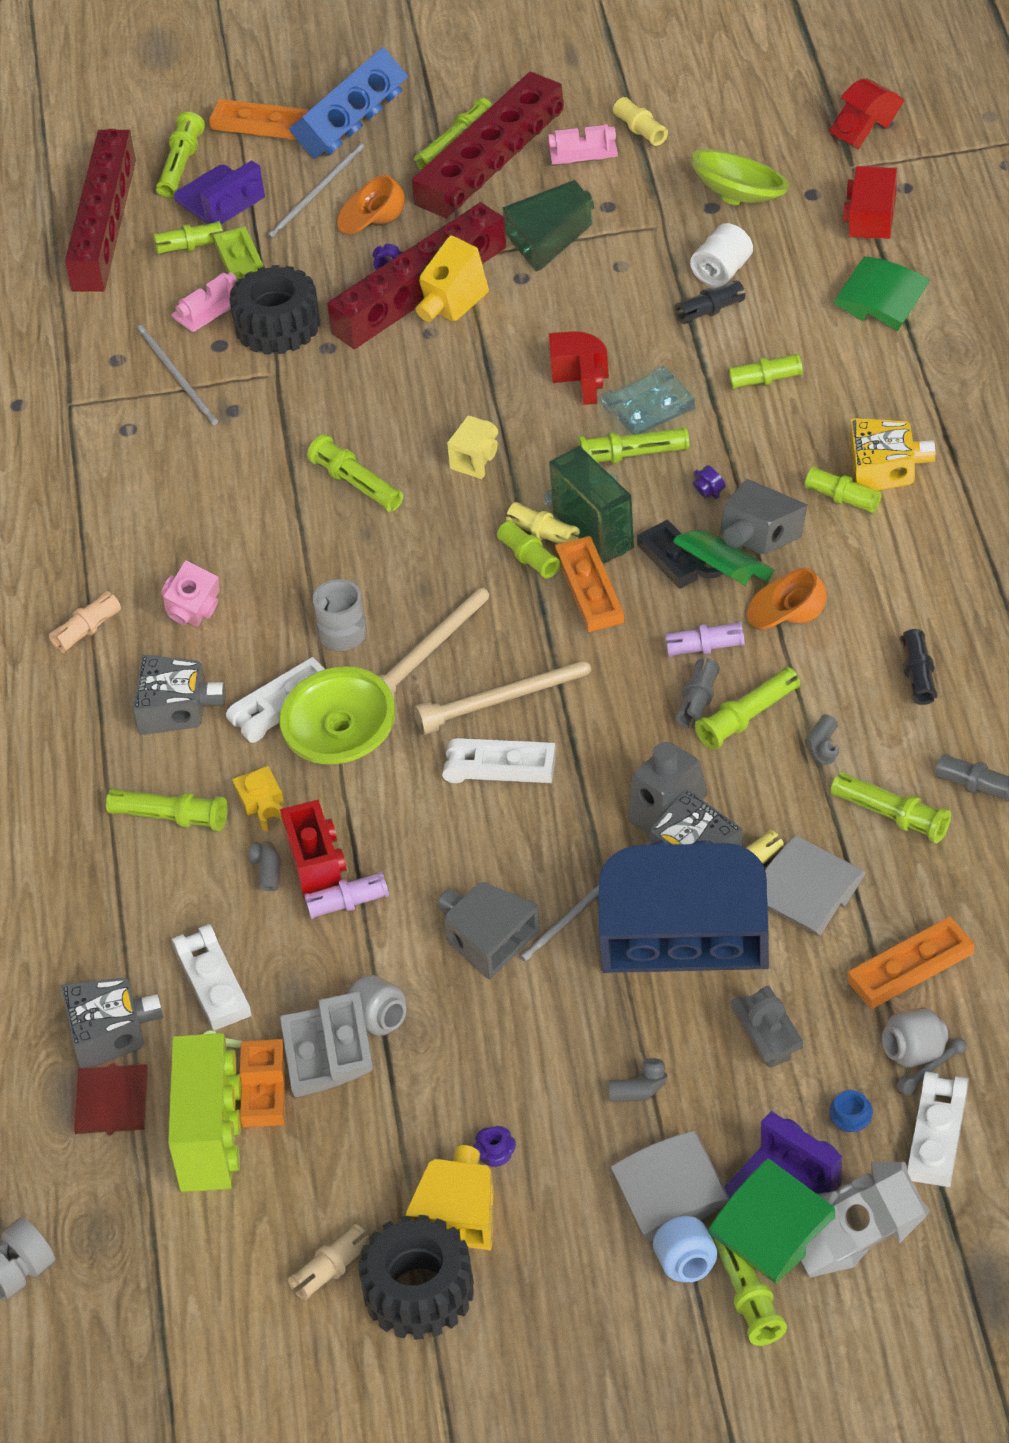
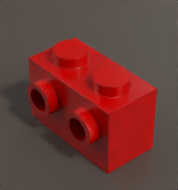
[843,166,897,239]
[280,799,347,899]

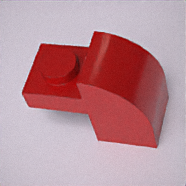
[828,78,905,150]
[548,331,609,405]

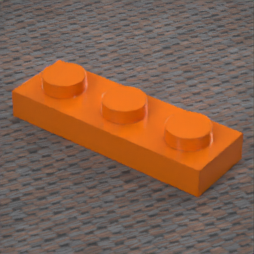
[209,99,310,140]
[555,536,625,633]
[847,916,975,1010]

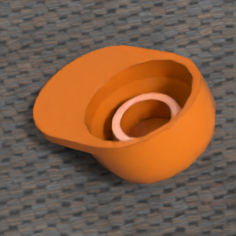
[337,175,406,235]
[746,568,827,630]

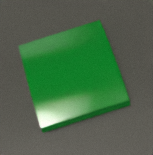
[833,256,930,332]
[673,530,775,586]
[709,1158,835,1284]

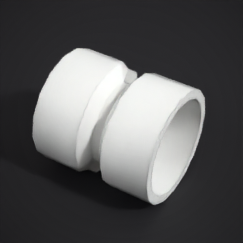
[690,223,753,288]

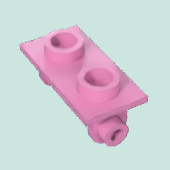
[548,124,618,165]
[171,272,237,332]

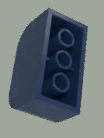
[599,840,769,973]

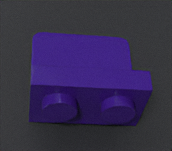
[174,160,265,224]
[724,1111,842,1199]

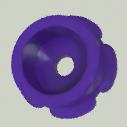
[372,244,403,270]
[692,465,726,499]
[473,1126,516,1167]

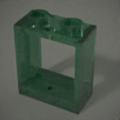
[549,445,634,564]

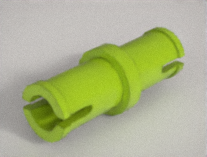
[153,221,223,255]
[728,353,803,390]
[805,466,882,514]
[497,521,560,579]

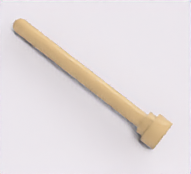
[379,588,489,698]
[413,661,591,736]

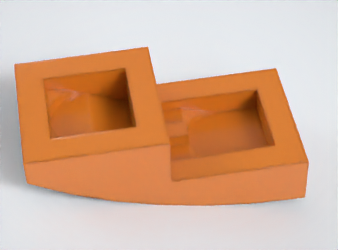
[240,1039,285,1128]

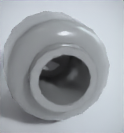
[347,975,406,1036]
[882,1007,948,1068]

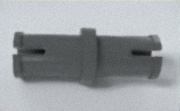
[676,658,720,729]
[936,753,1009,802]

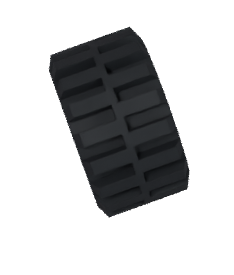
[229,265,320,355]
[358,1215,474,1340]

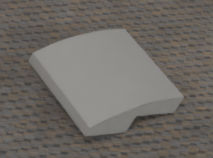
[765,836,866,937]
[280,991,374,1098]
[611,1131,730,1242]

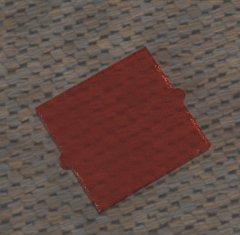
[74,1063,148,1136]

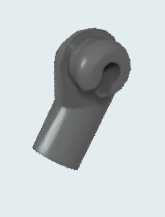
[805,714,839,765]
[248,841,281,891]
[609,1058,667,1101]

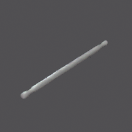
[267,143,364,239]
[137,325,218,425]
[520,839,650,962]

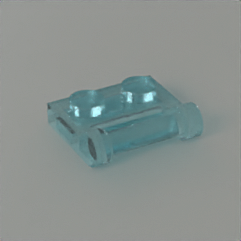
[600,366,695,435]

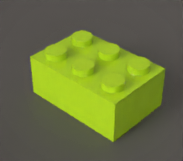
[168,1033,242,1192]

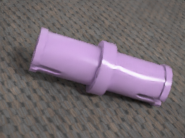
[665,621,745,657]
[304,871,389,919]

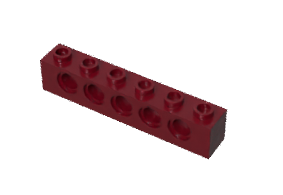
[412,71,564,219]
[65,129,136,292]
[327,202,506,350]

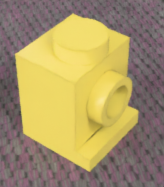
[447,415,498,479]

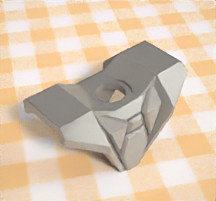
[801,1161,930,1277]

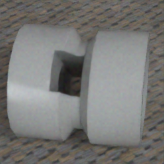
[313,579,367,651]
[0,1218,55,1301]

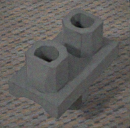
[731,985,803,1067]

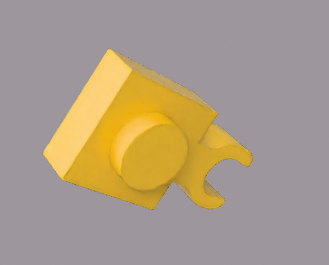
[232,766,284,832]

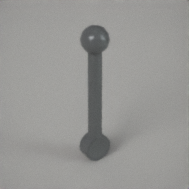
[897,1038,967,1095]

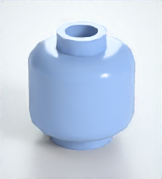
[653,1216,717,1283]

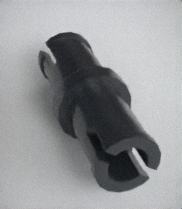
[675,280,746,324]
[900,629,938,705]

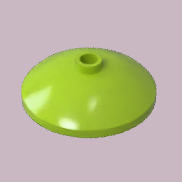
[690,149,789,205]
[279,666,396,765]

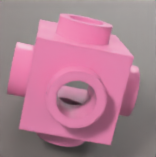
[161,560,220,628]

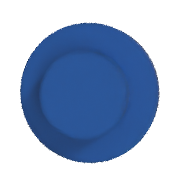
[829,1090,873,1132]

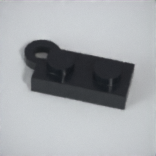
[637,519,723,589]

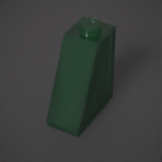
[503,180,594,271]

